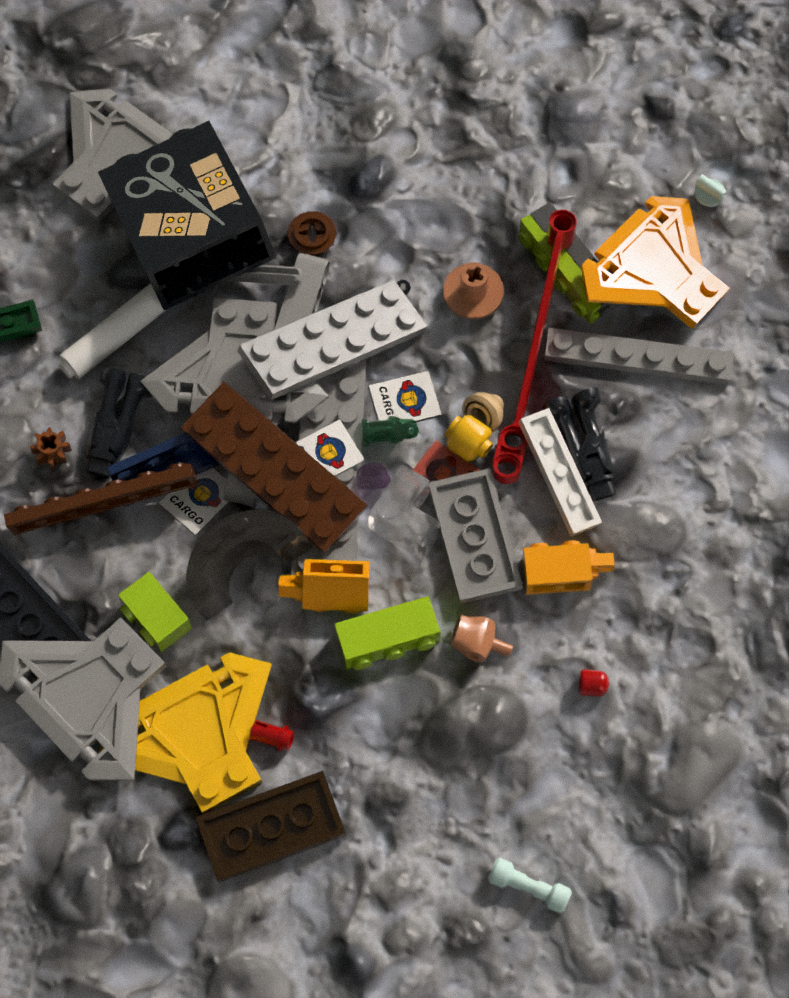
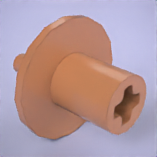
[443,262,504,319]

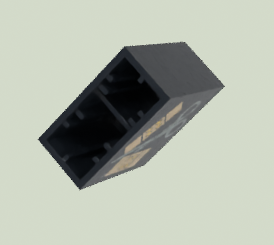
[98,121,277,311]

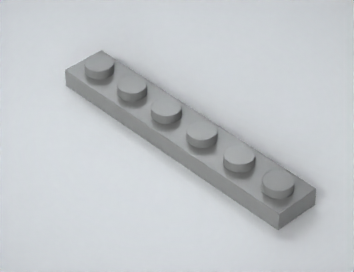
[544,328,734,385]

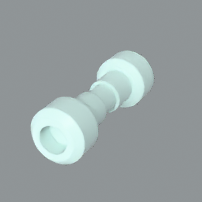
[488,858,572,914]

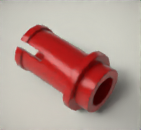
[250,720,295,752]

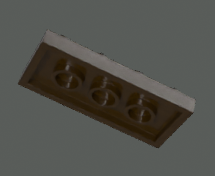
[195,771,346,883]

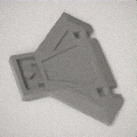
[53,89,173,223]
[141,298,329,423]
[0,618,166,781]

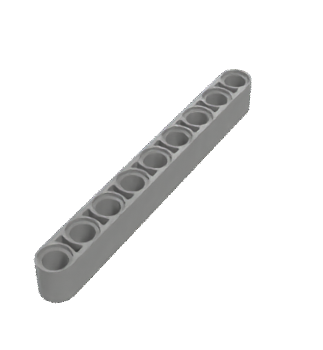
[223,253,330,508]

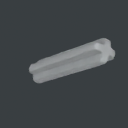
[229,265,304,286]

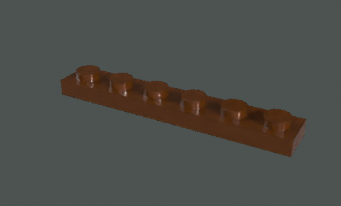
[4,463,199,535]

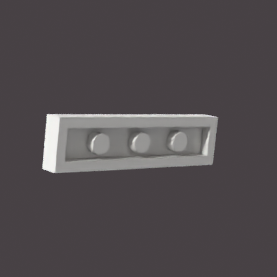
[518,408,602,537]

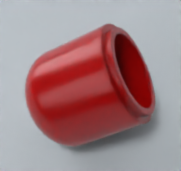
[578,669,609,697]

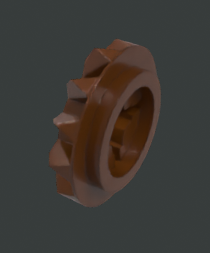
[288,211,337,256]

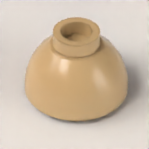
[462,392,504,433]

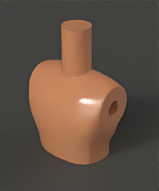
[449,614,513,662]

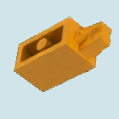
[522,540,615,595]
[278,559,370,613]

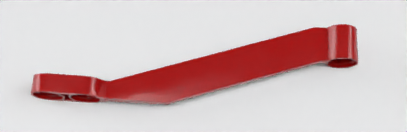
[492,210,577,485]

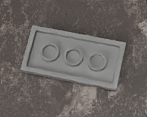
[428,468,523,604]

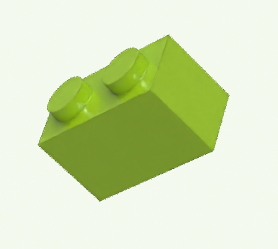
[118,571,192,653]

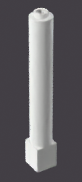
[58,283,166,380]

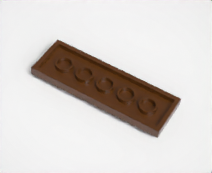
[181,381,368,554]

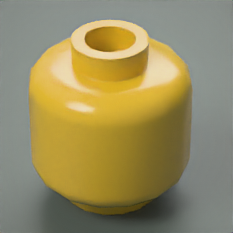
[445,415,493,462]

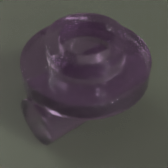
[356,462,391,490]

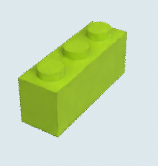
[334,596,441,670]

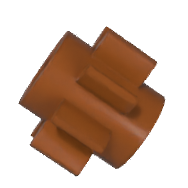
[30,427,72,469]

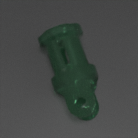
[362,416,419,447]

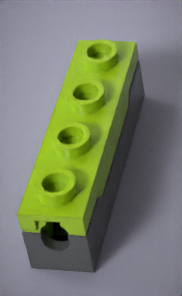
[518,202,620,325]

